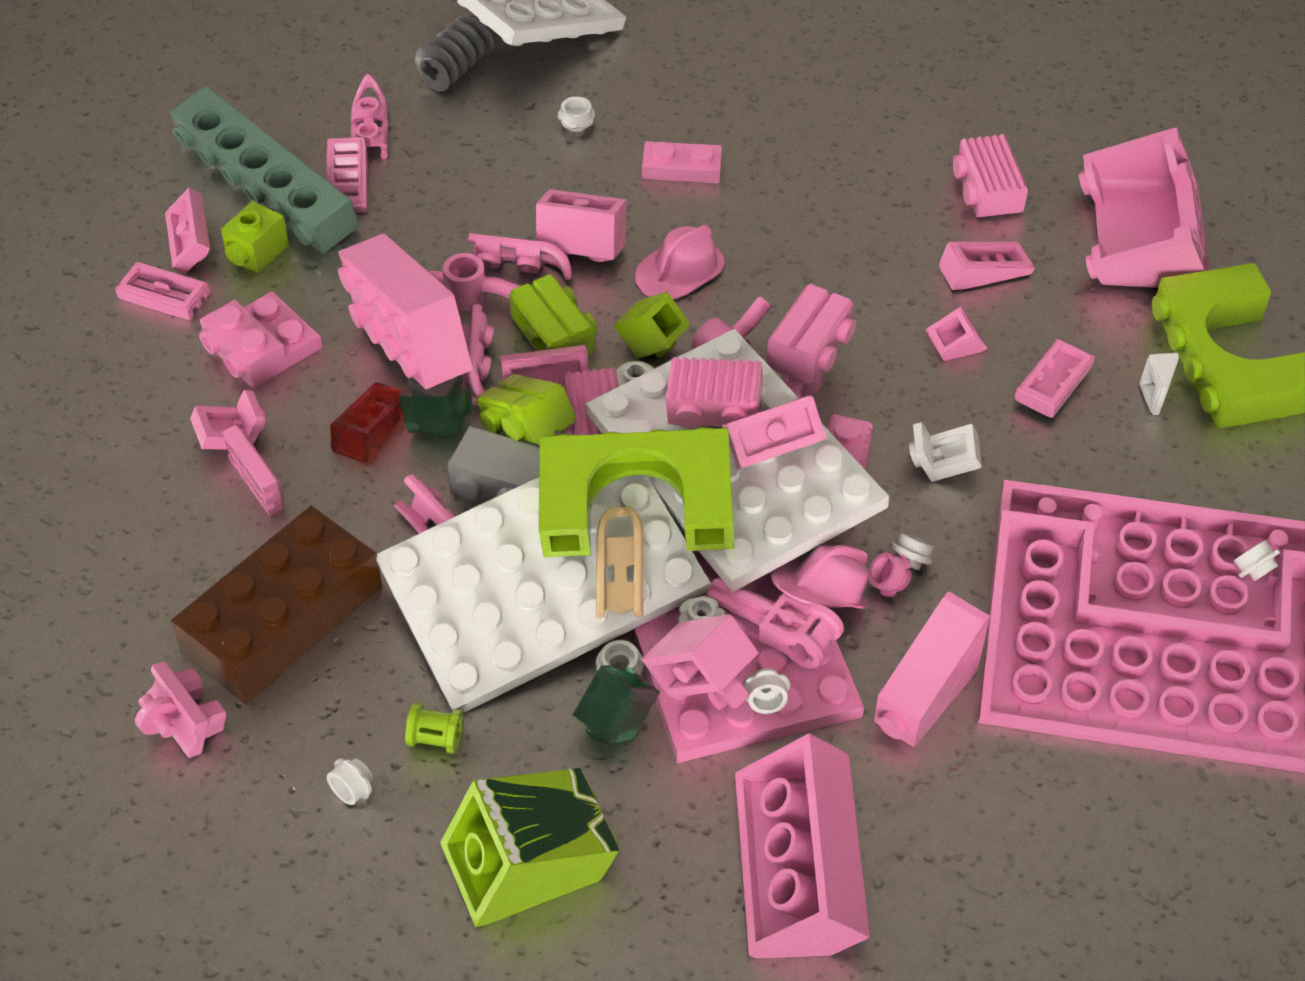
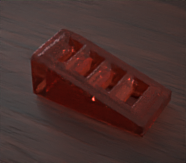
[330,382,413,463]

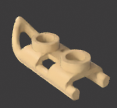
[596,506,643,618]

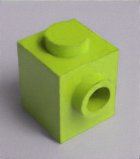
[221,201,289,274]
[613,291,691,359]

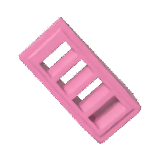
[327,137,369,213]
[939,242,1035,290]

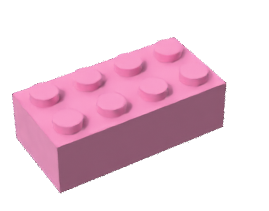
[338,233,473,390]

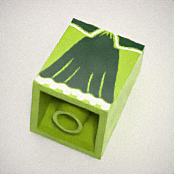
[440,768,620,927]

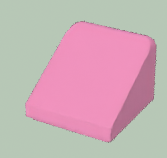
[926,307,988,361]

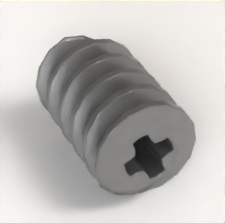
[415,14,495,92]

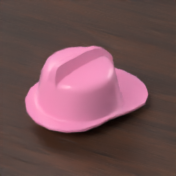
[635,225,725,300]
[771,544,869,609]

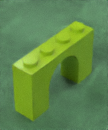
[1152,263,1305,429]
[539,427,734,557]

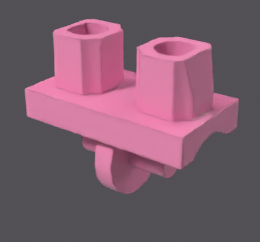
[135,661,226,758]

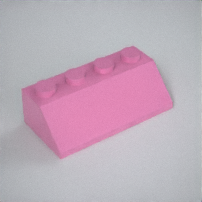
[735,733,870,959]

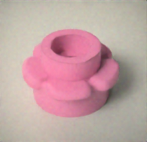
[869,552,911,597]

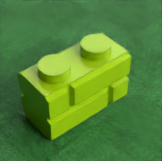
[509,274,598,357]
[477,374,576,446]

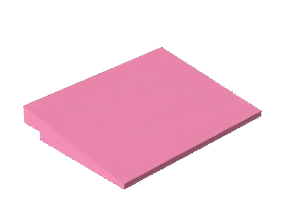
[978,480,1305,773]

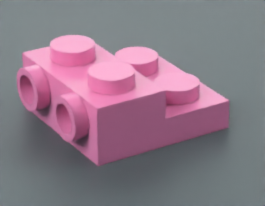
[199,291,323,389]

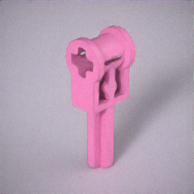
[707,578,844,669]

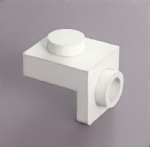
[909,422,982,482]

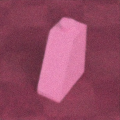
[874,591,990,747]

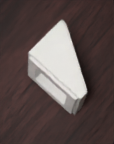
[1139,353,1179,415]

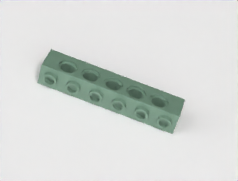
[169,86,360,254]

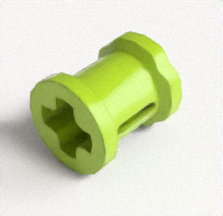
[405,702,464,754]

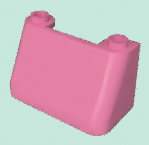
[1079,127,1210,288]

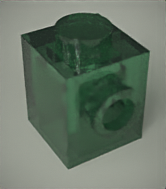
[398,375,472,435]
[572,664,660,744]

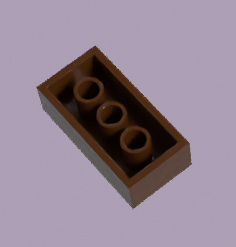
[171,505,382,705]

